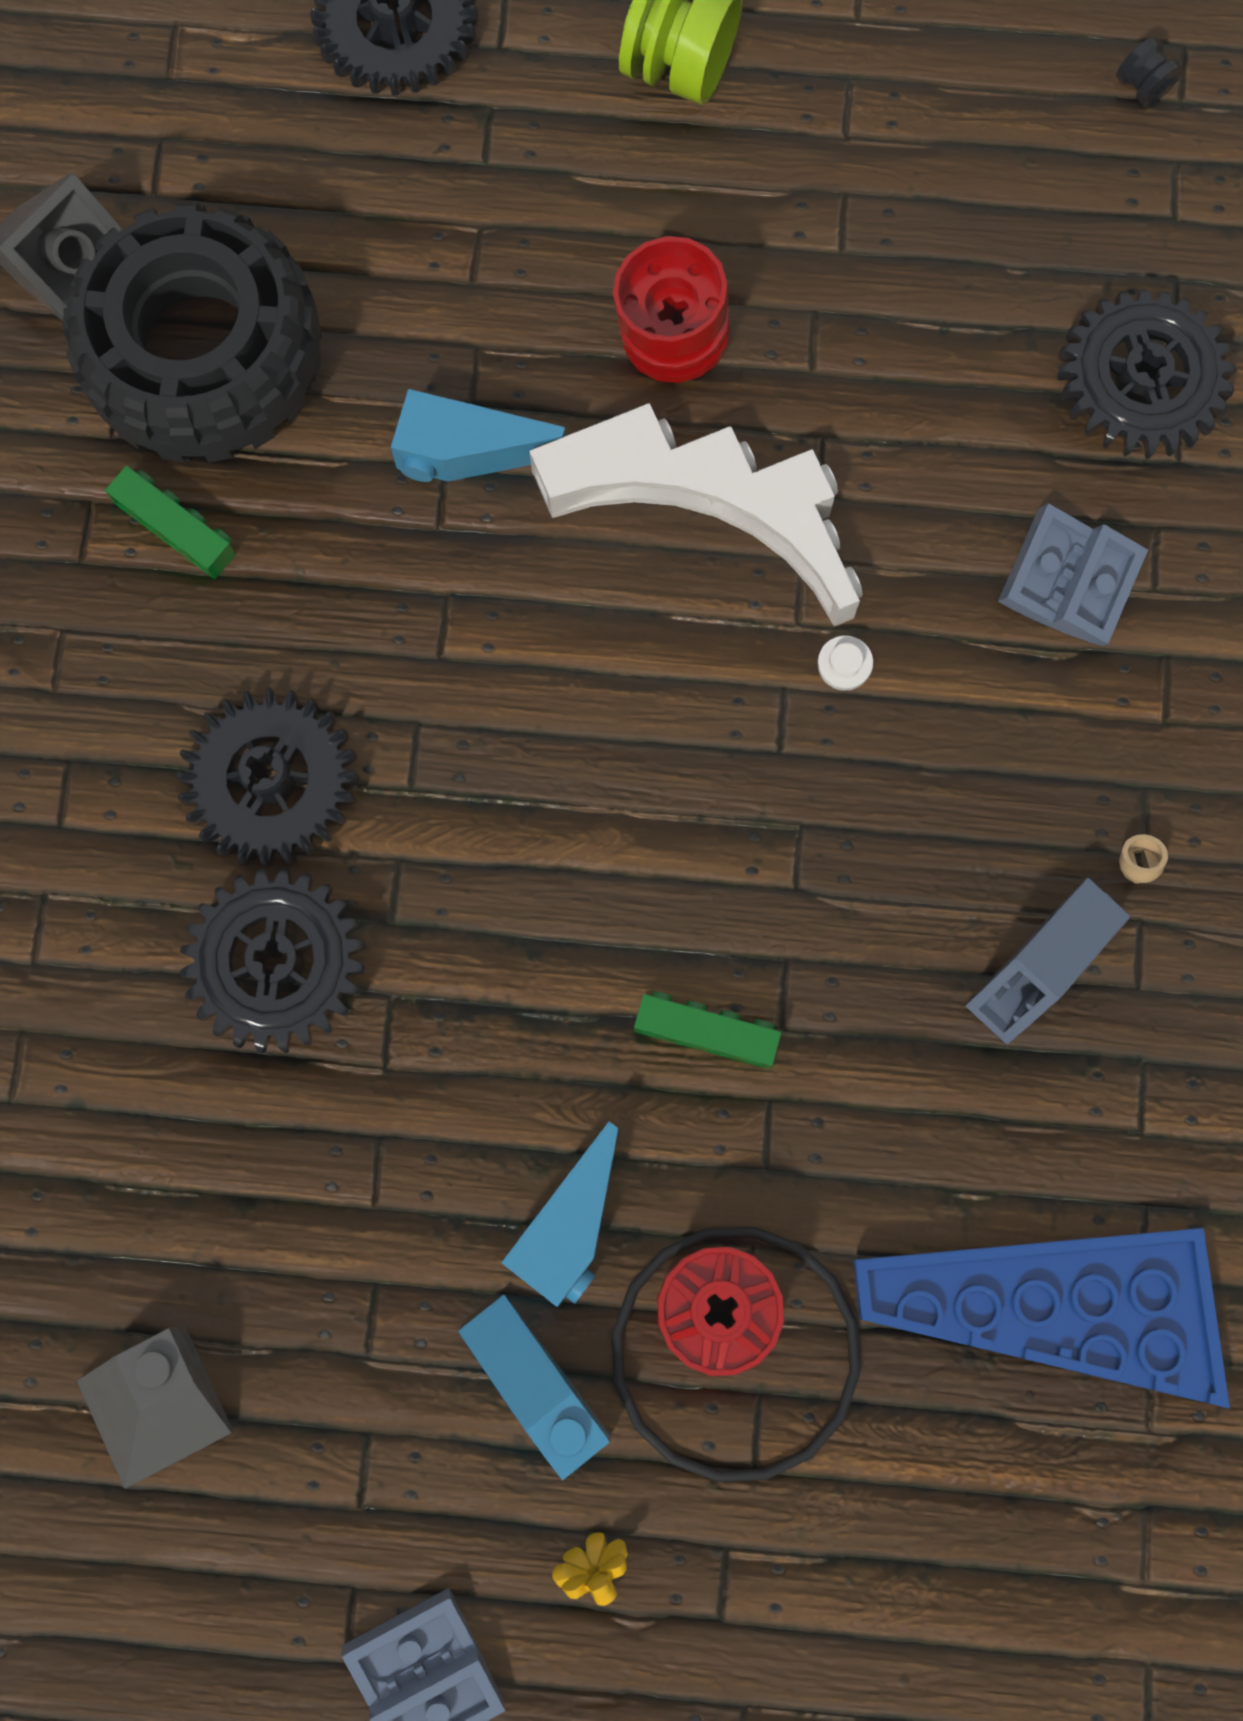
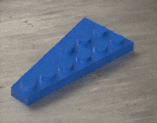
[853,1228,1230,1409]

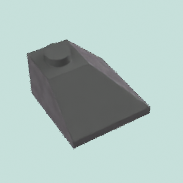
[0,173,123,321]
[77,1326,234,1489]

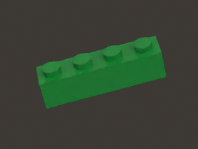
[105,465,236,580]
[634,991,781,1070]

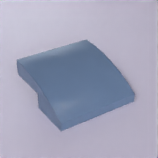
[998,503,1148,646]
[341,1588,506,1721]

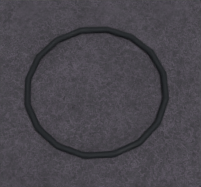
[612,1227,860,1482]

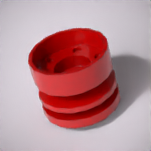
[613,236,731,383]
[657,1247,784,1376]

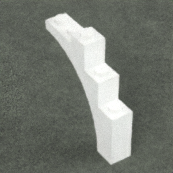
[529,403,863,626]

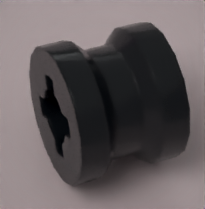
[1116,37,1184,107]

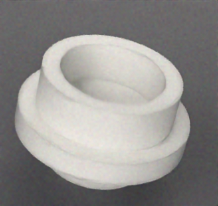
[818,636,873,690]

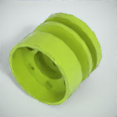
[619,0,743,105]

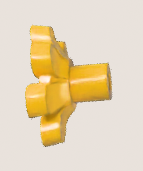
[552,1532,628,1606]

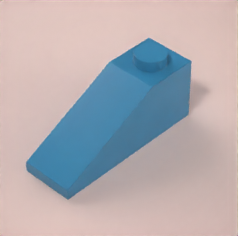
[390,389,566,482]
[501,1121,619,1307]
[458,1294,611,1481]

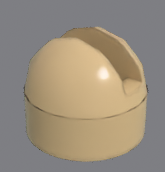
[1119,834,1168,884]

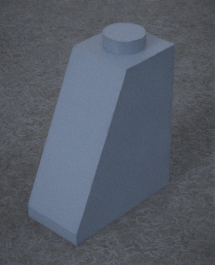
[966,878,1131,1045]

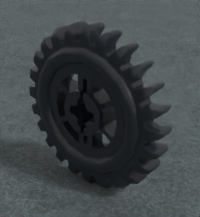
[310,0,479,96]
[1056,289,1236,459]
[176,687,360,867]
[180,868,367,1054]

